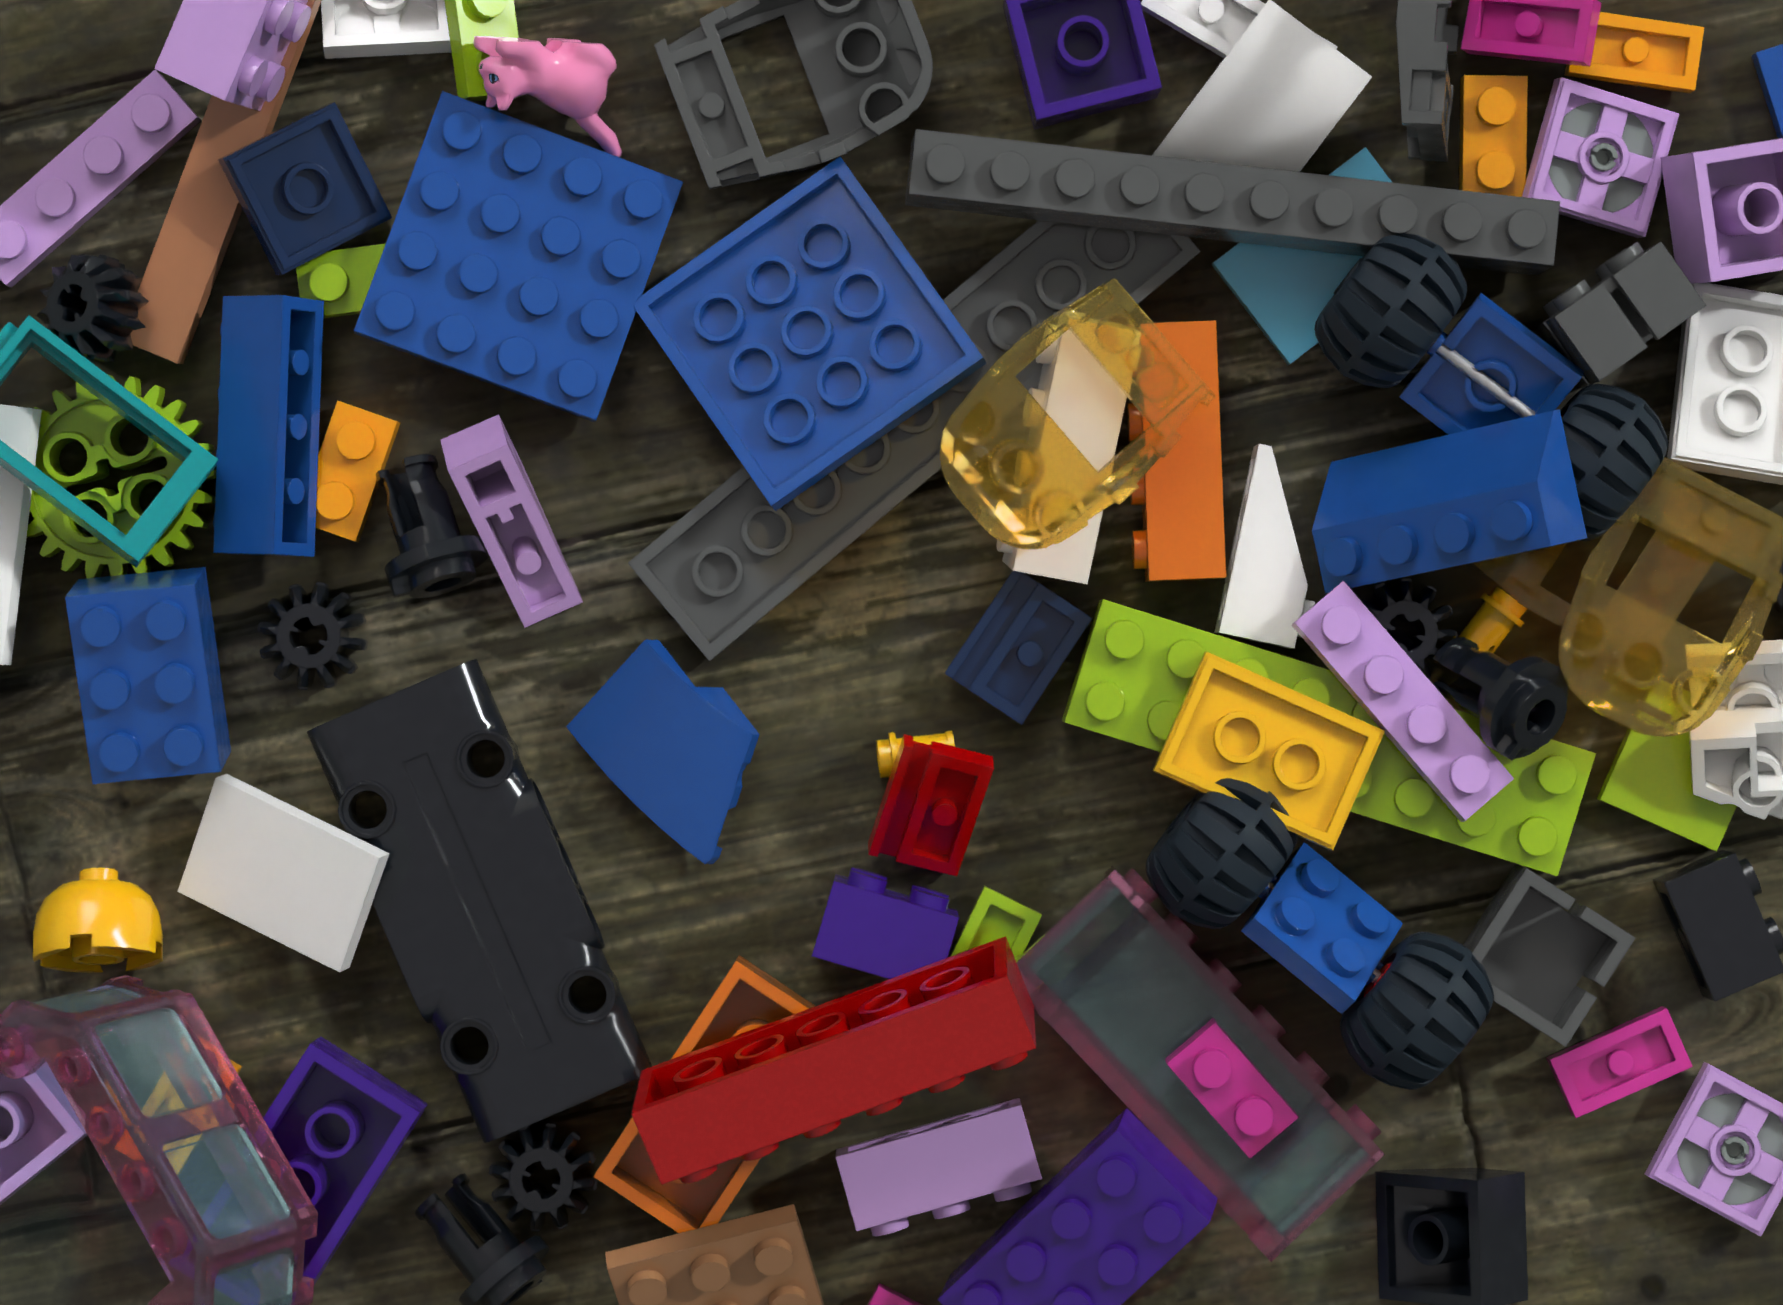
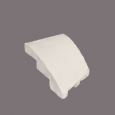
[321,0,452,59]
[1152,0,1372,172]
[1684,639,1783,820]

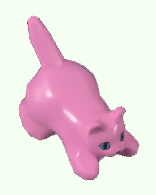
[474,36,622,157]

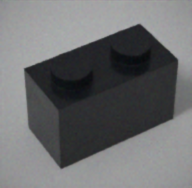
[1653,850,1783,1002]

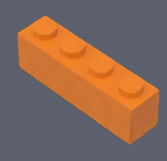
[1127,320,1226,582]

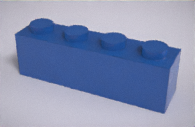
[213,295,324,557]

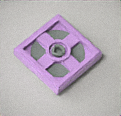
[1522,77,1679,238]
[1644,1062,1783,1237]

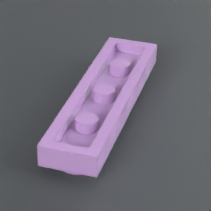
[0,69,201,288]
[1292,581,1514,822]

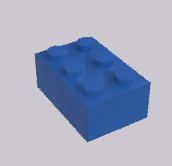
[65,567,231,784]

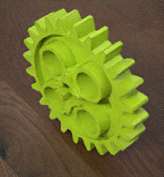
[27,374,216,578]

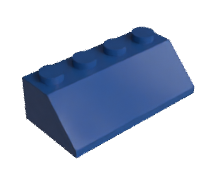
[1312,409,1587,593]

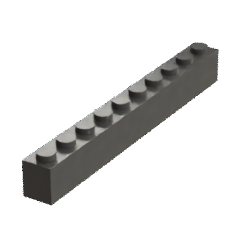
[905,129,1560,276]

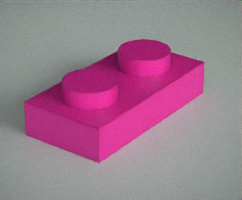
[1461,0,1602,67]
[1546,1006,1693,1118]
[1165,1018,1299,1159]

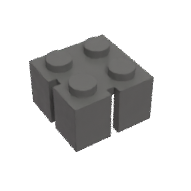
[1534,242,1706,390]
[1463,864,1635,1047]

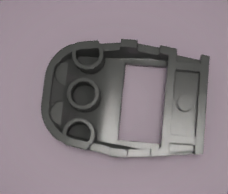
[654,0,933,190]
[1396,0,1459,162]

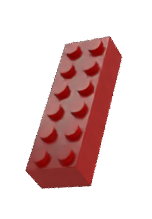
[631,936,1036,1185]

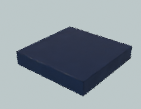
[218,102,392,275]

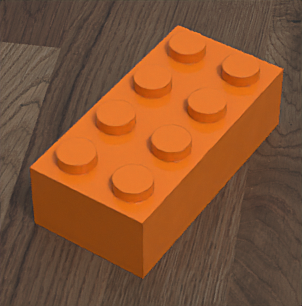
[593,955,816,1233]

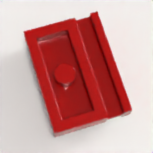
[868,734,994,877]

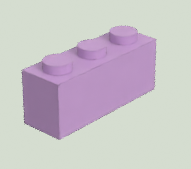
[836,1098,1042,1236]

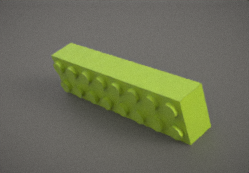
[1062,599,1596,876]

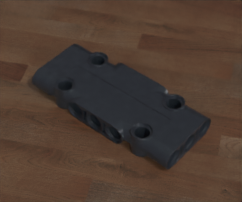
[307,659,652,1143]

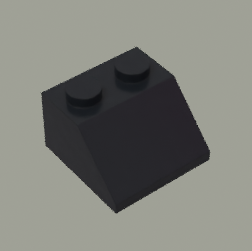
[1375,1168,1528,1305]

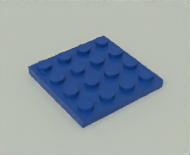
[354,91,683,422]
[633,156,987,511]

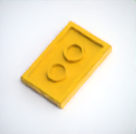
[1153,652,1385,850]

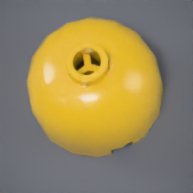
[33,868,163,973]

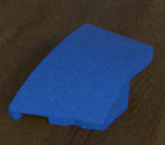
[566,639,760,864]

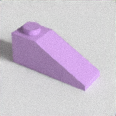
[440,414,583,628]

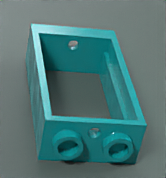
[0,315,219,568]

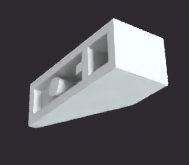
[1214,444,1315,649]

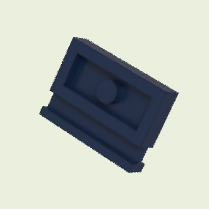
[944,571,1092,725]

